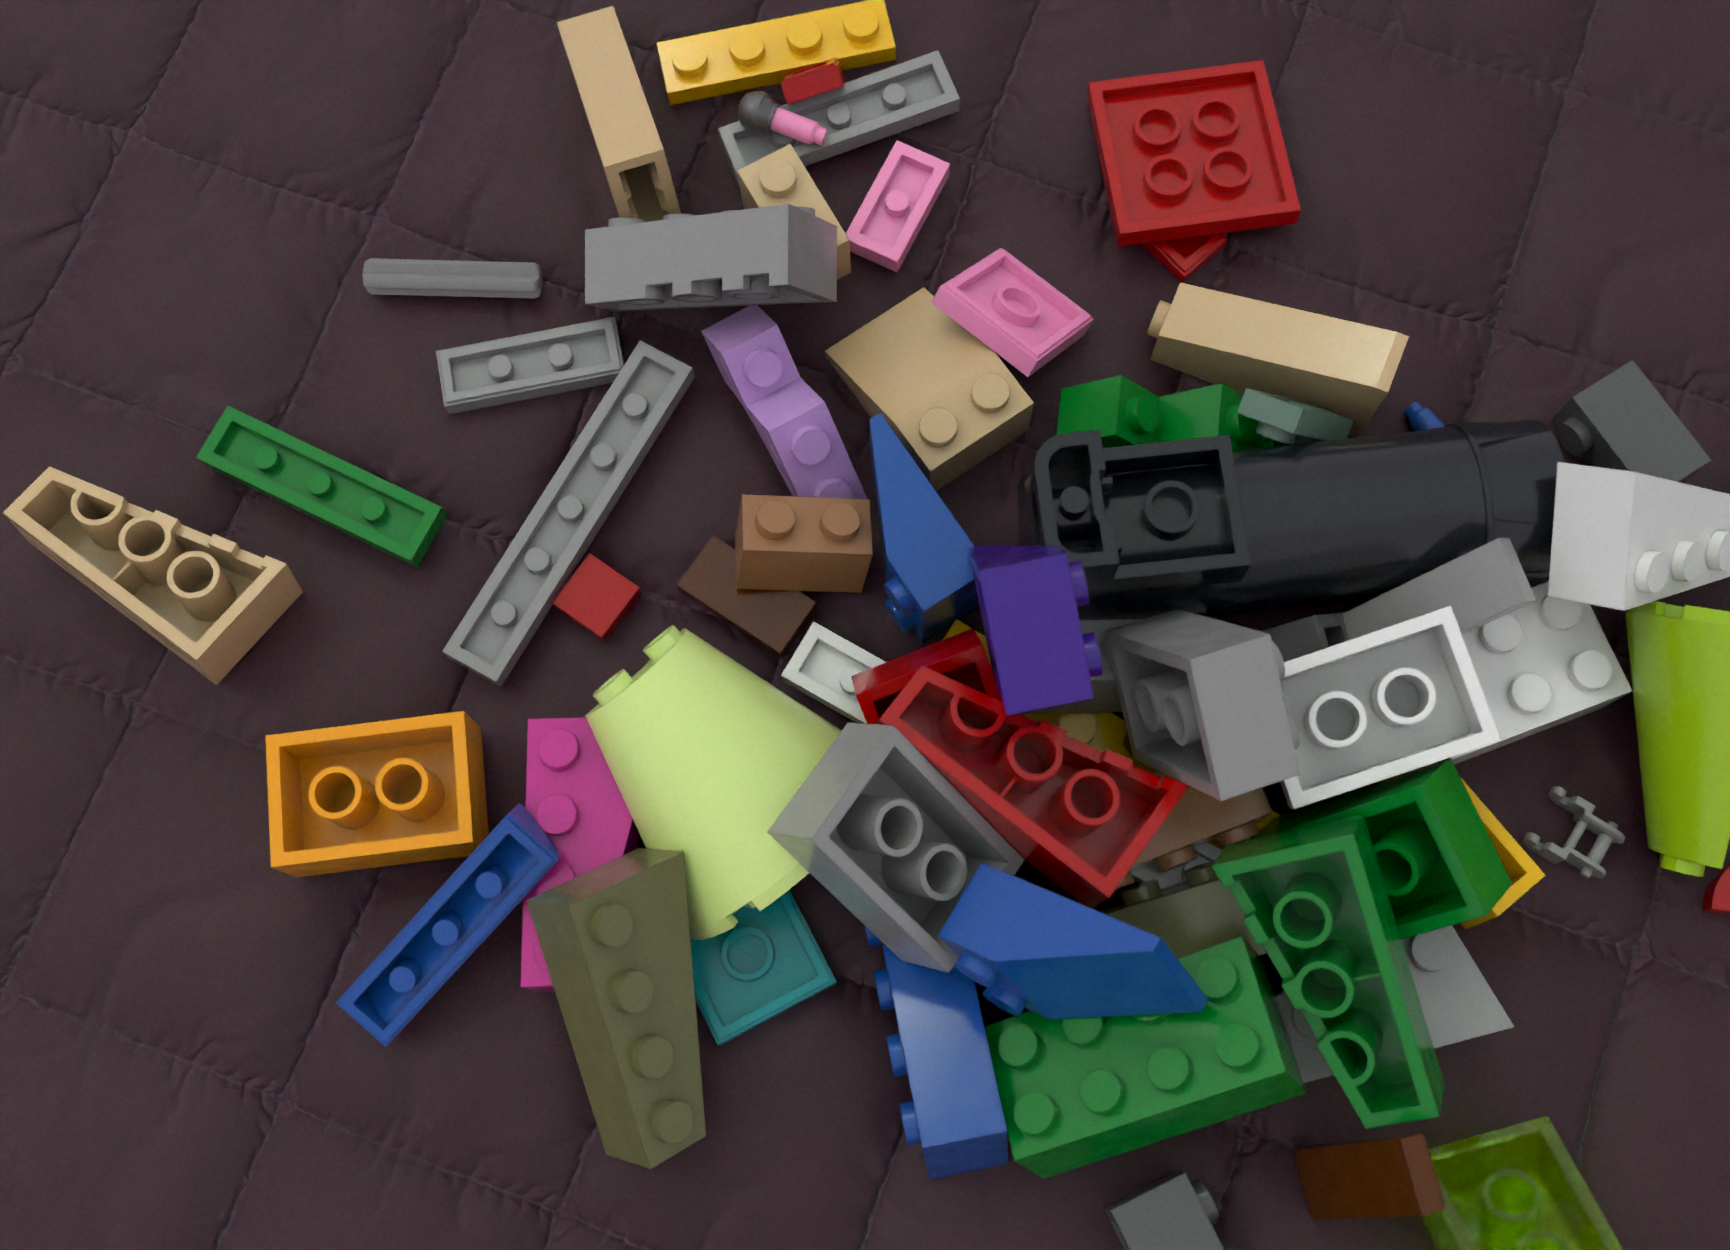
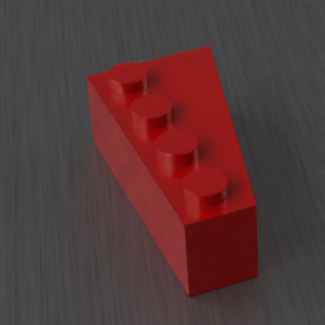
[877,666,1189,908]

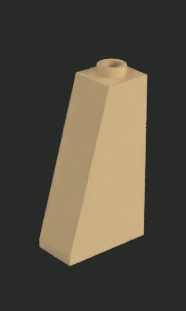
[557,6,681,222]
[1147,282,1409,438]

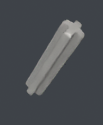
[362,258,543,299]

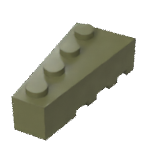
[526,848,706,1169]

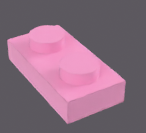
[846,140,950,273]

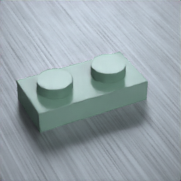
[1237,388,1354,445]

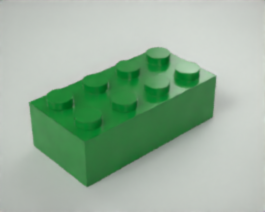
[984,936,1307,1179]

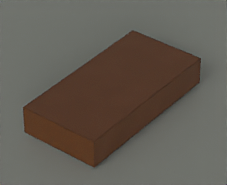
[677,535,817,658]

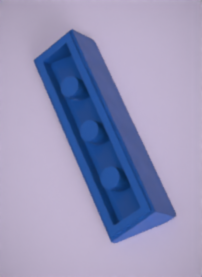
[336,803,562,1047]

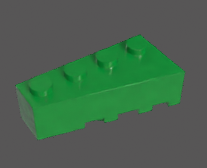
[1211,814,1445,1129]

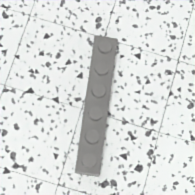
[442,340,695,687]

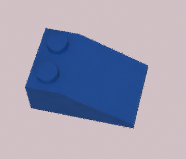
[869,413,980,644]
[938,862,1208,1020]

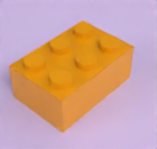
[265,711,489,878]

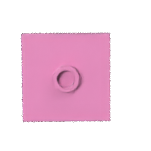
[931,248,1094,377]

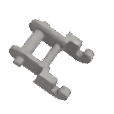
[1522,786,1626,879]

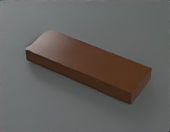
[1293,1133,1445,1219]

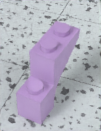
[701,305,867,499]

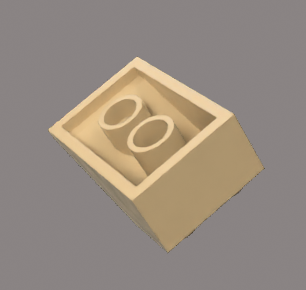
[825,287,1034,491]

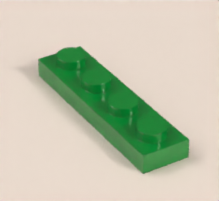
[196,406,447,568]

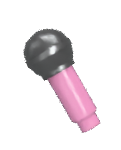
[737,91,828,146]

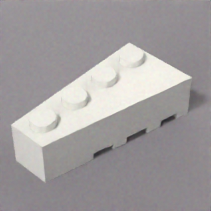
[1548,462,1730,611]

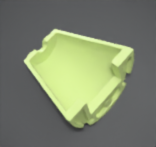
[586,625,842,940]

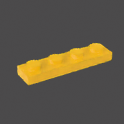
[656,0,896,105]

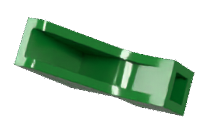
[1056,375,1294,451]

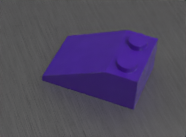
[968,545,1103,716]

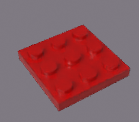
[1087,60,1301,247]

